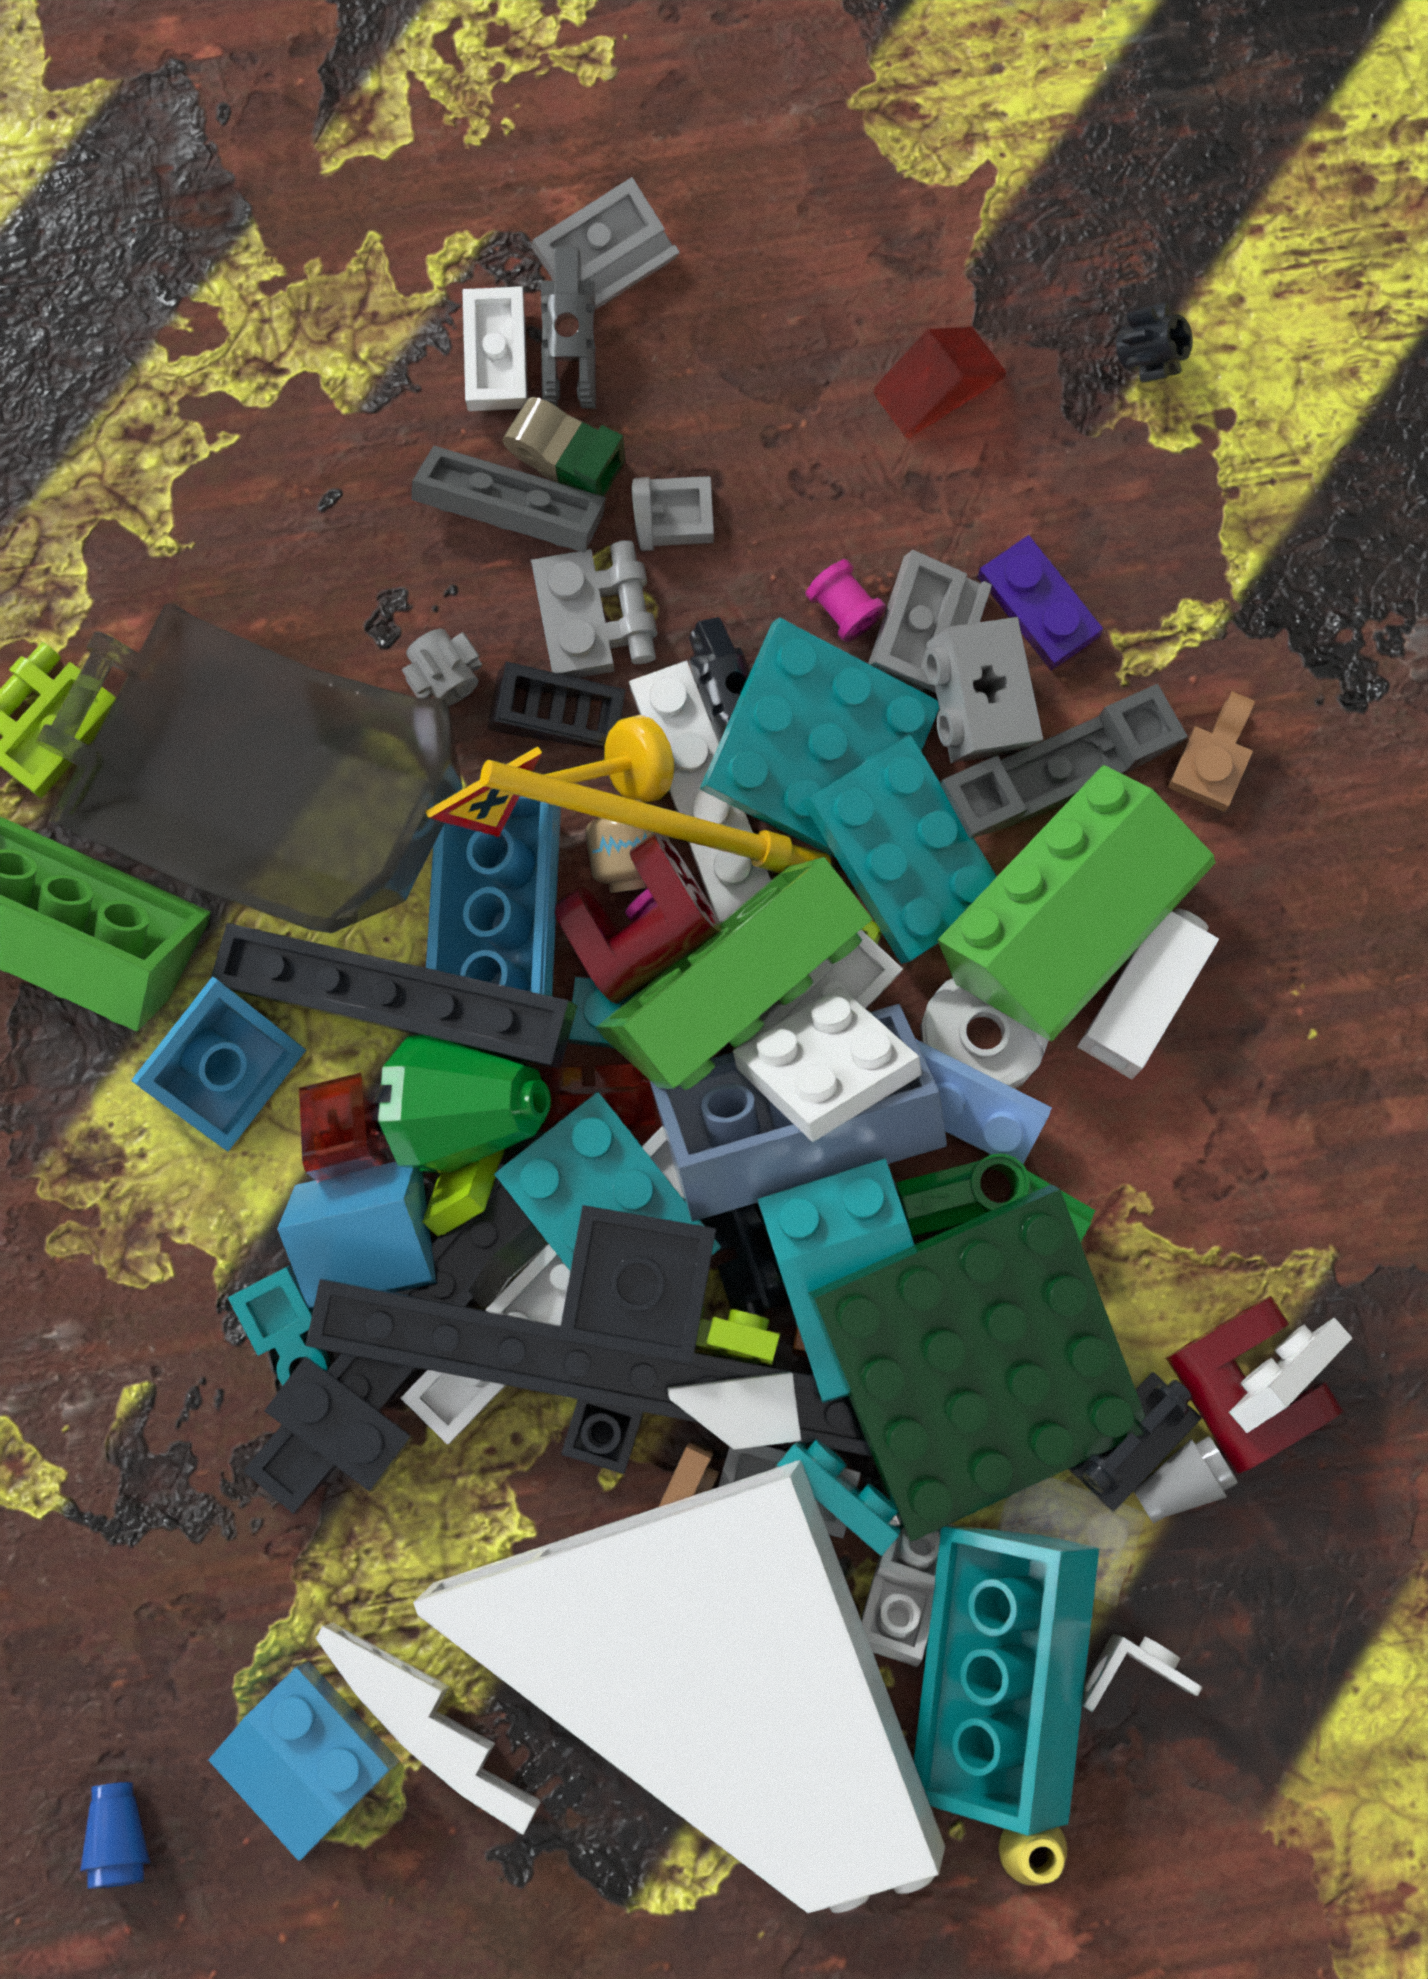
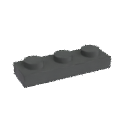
[411,446,606,553]

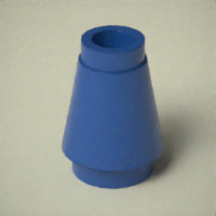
[80,1782,150,1889]

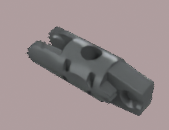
[541,247,596,408]

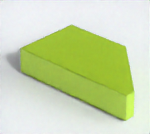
[422,1149,505,1236]

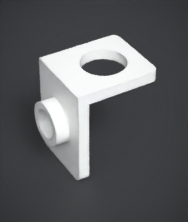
[1082,1634,1203,1711]

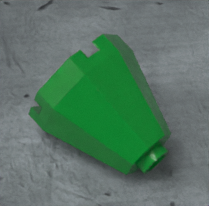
[378,1035,551,1173]

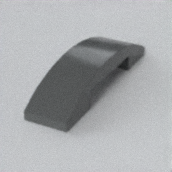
[940,683,1188,839]

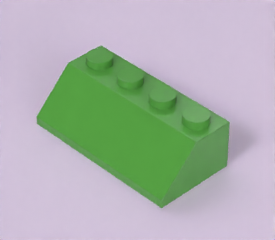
[938,765,1216,1042]
[0,817,211,1032]
[595,857,873,1090]

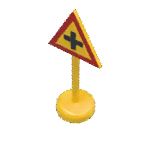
[425,715,674,837]

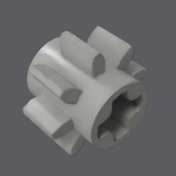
[402,629,482,707]

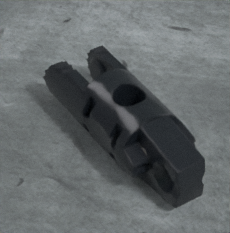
[689,617,750,744]

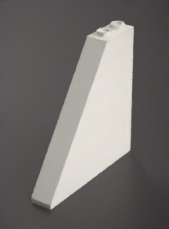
[413,1460,945,1913]

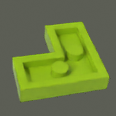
[695,1307,780,1366]

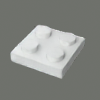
[733,987,922,1142]

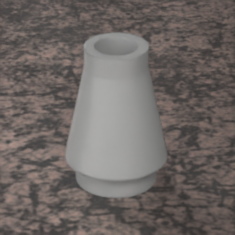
[1134,1436,1238,1524]

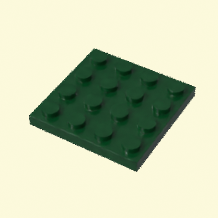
[808,1184,1146,1542]

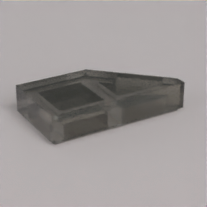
[468,1223,548,1309]

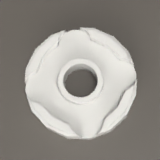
[920,978,1048,1089]

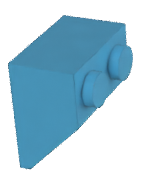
[209,1662,400,1861]

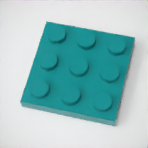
[699,617,939,858]

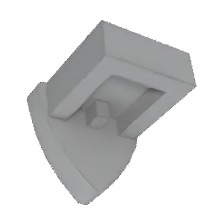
[632,476,714,551]

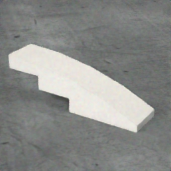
[316,1623,541,1835]

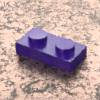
[977,535,1103,671]

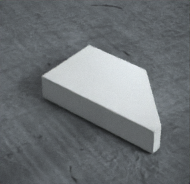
[668,1371,801,1450]

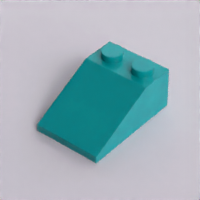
[757,1158,914,1403]

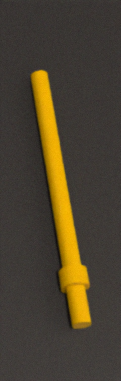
[480,760,831,873]

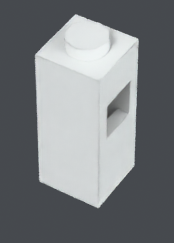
[1077,909,1219,1079]

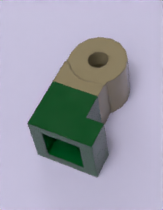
[502,397,626,497]

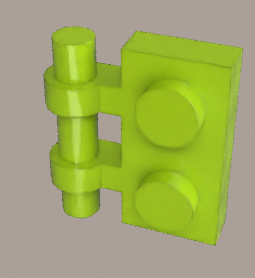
[0,642,122,799]

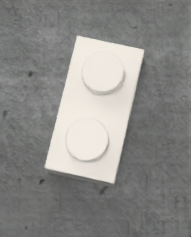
[463,287,528,411]
[1229,1318,1352,1433]

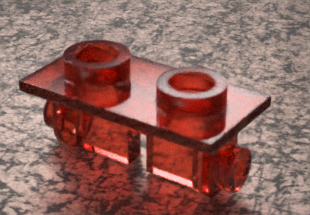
[537,1064,656,1132]

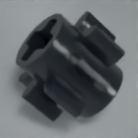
[1116,302,1193,383]

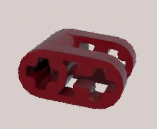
[555,833,722,1004]
[1166,1296,1343,1474]

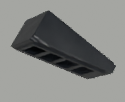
[487,661,626,750]

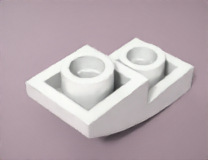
[861,1515,956,1667]

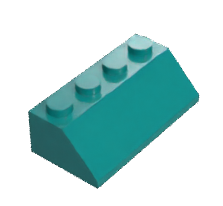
[914,1525,1100,1836]

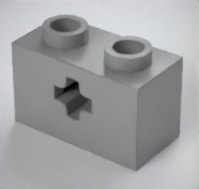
[924,617,1043,763]

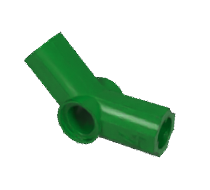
[894,1153,1096,1243]

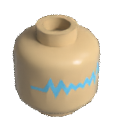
[585,799,669,893]

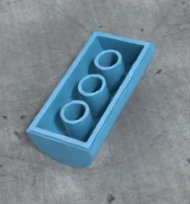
[426,791,561,1053]

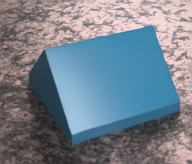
[131,977,306,1152]
[277,1162,436,1311]

